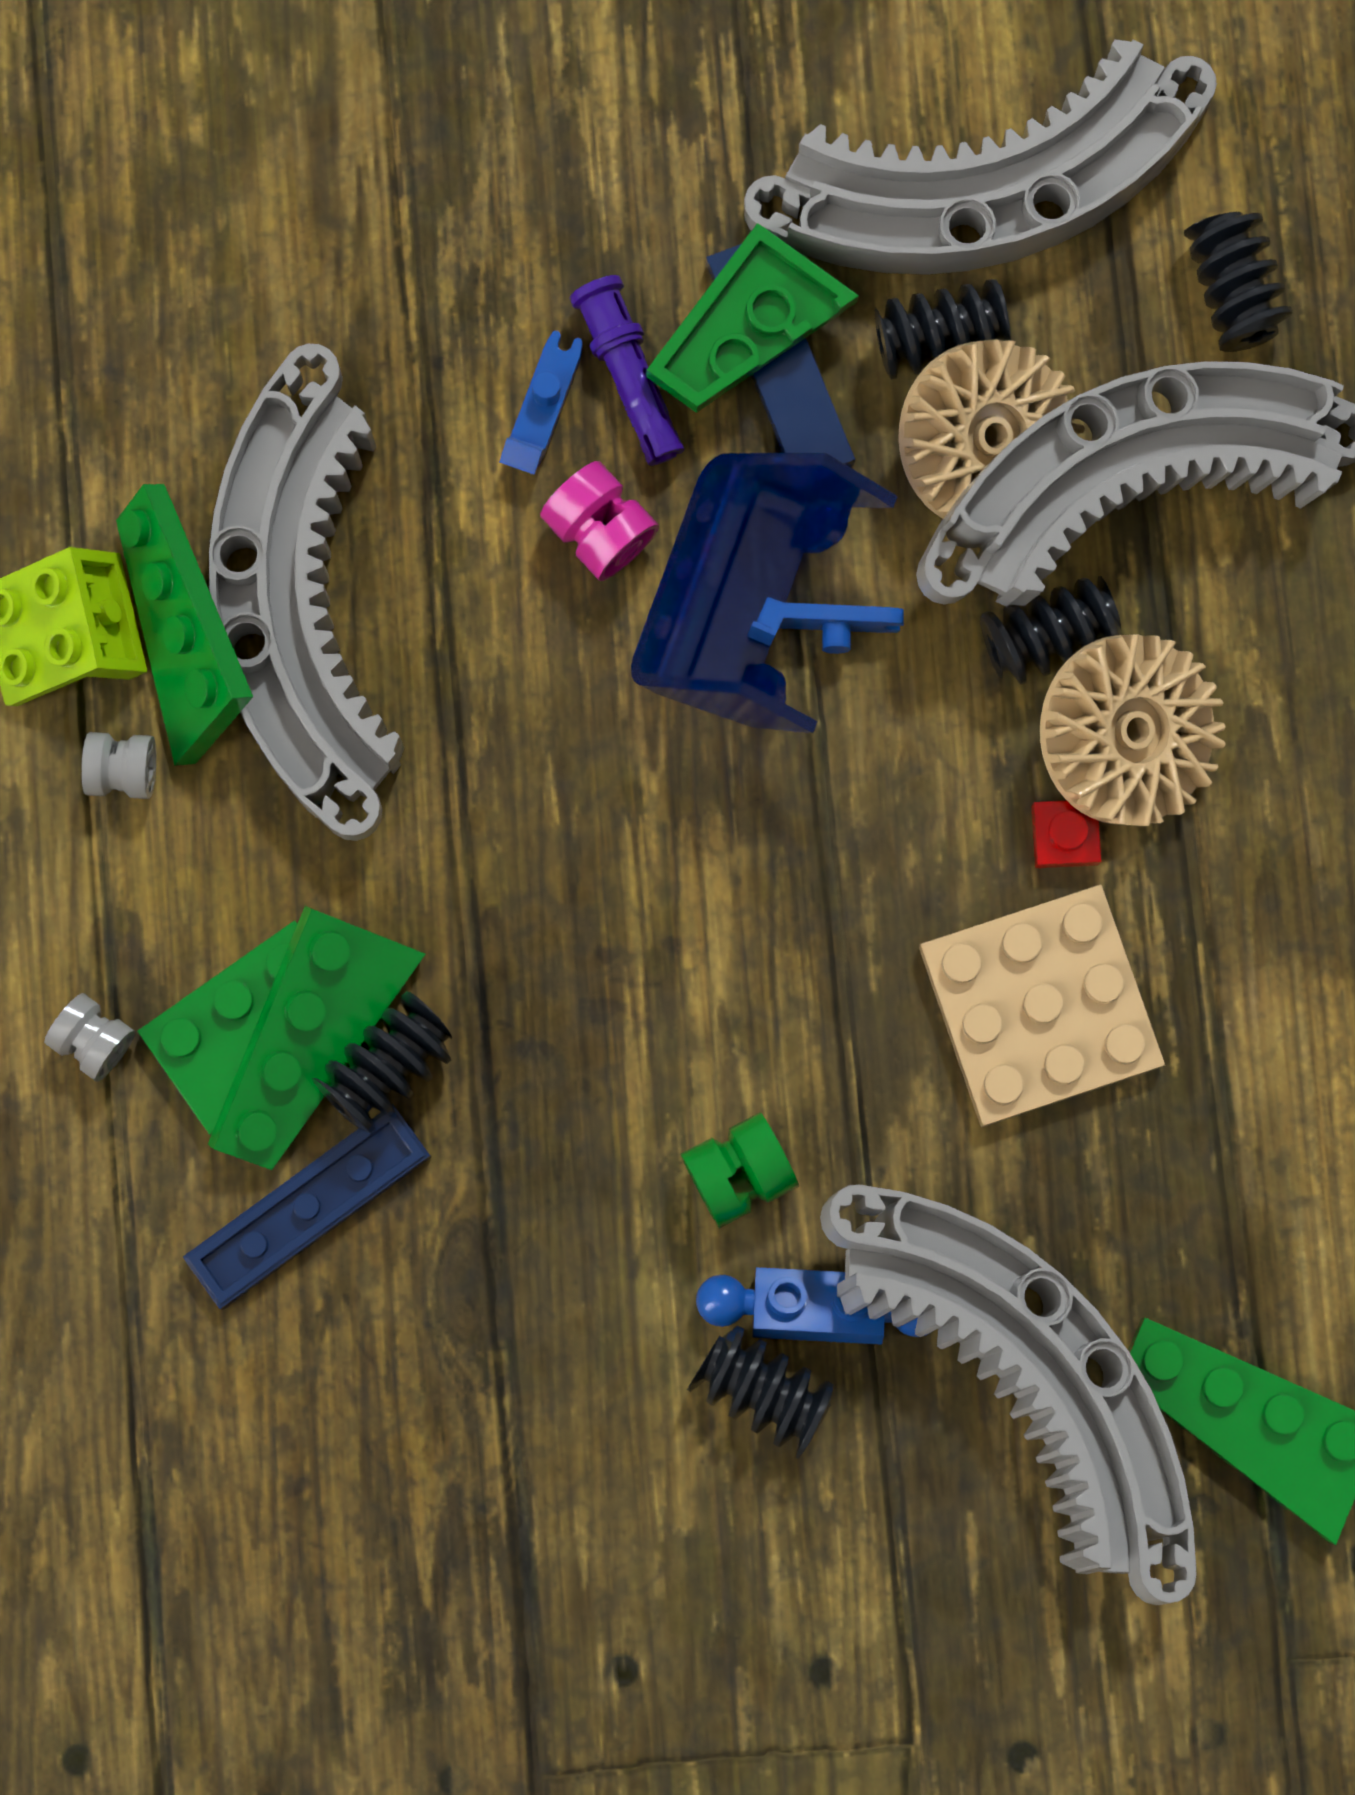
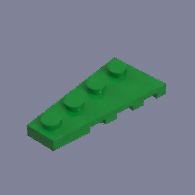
[116,484,253,766]
[208,906,426,1170]
[1128,1317,1355,1545]

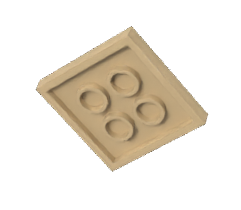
[919,884,1165,1128]

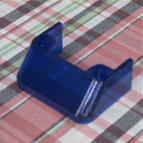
[631,453,898,733]

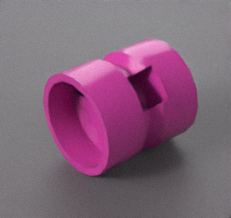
[540,461,659,581]

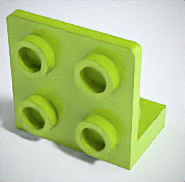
[0,547,148,706]

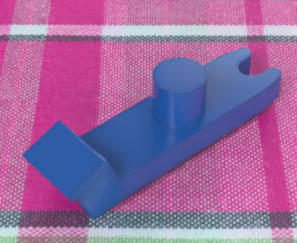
[499,331,583,475]
[747,597,904,654]

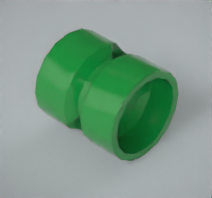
[680,1112,799,1229]

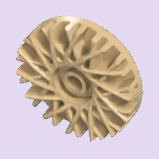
[899,340,1085,519]
[1040,634,1225,826]

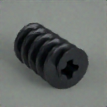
[1184,212,1293,352]
[875,279,1011,380]
[980,576,1121,685]
[312,991,452,1134]
[686,1325,834,1459]

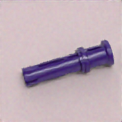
[569,275,685,466]

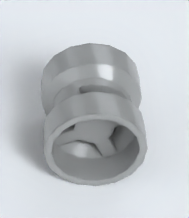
[82,732,157,799]
[44,993,135,1082]

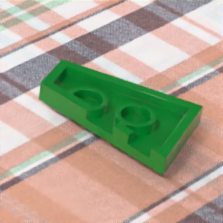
[646,223,859,413]
[137,920,298,1136]

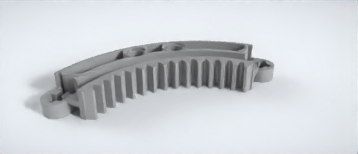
[744,39,1217,274]
[209,343,405,841]
[916,361,1355,607]
[820,1185,1196,1605]

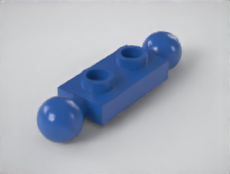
[696,1267,933,1344]

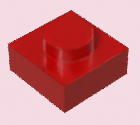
[1031,800,1101,868]

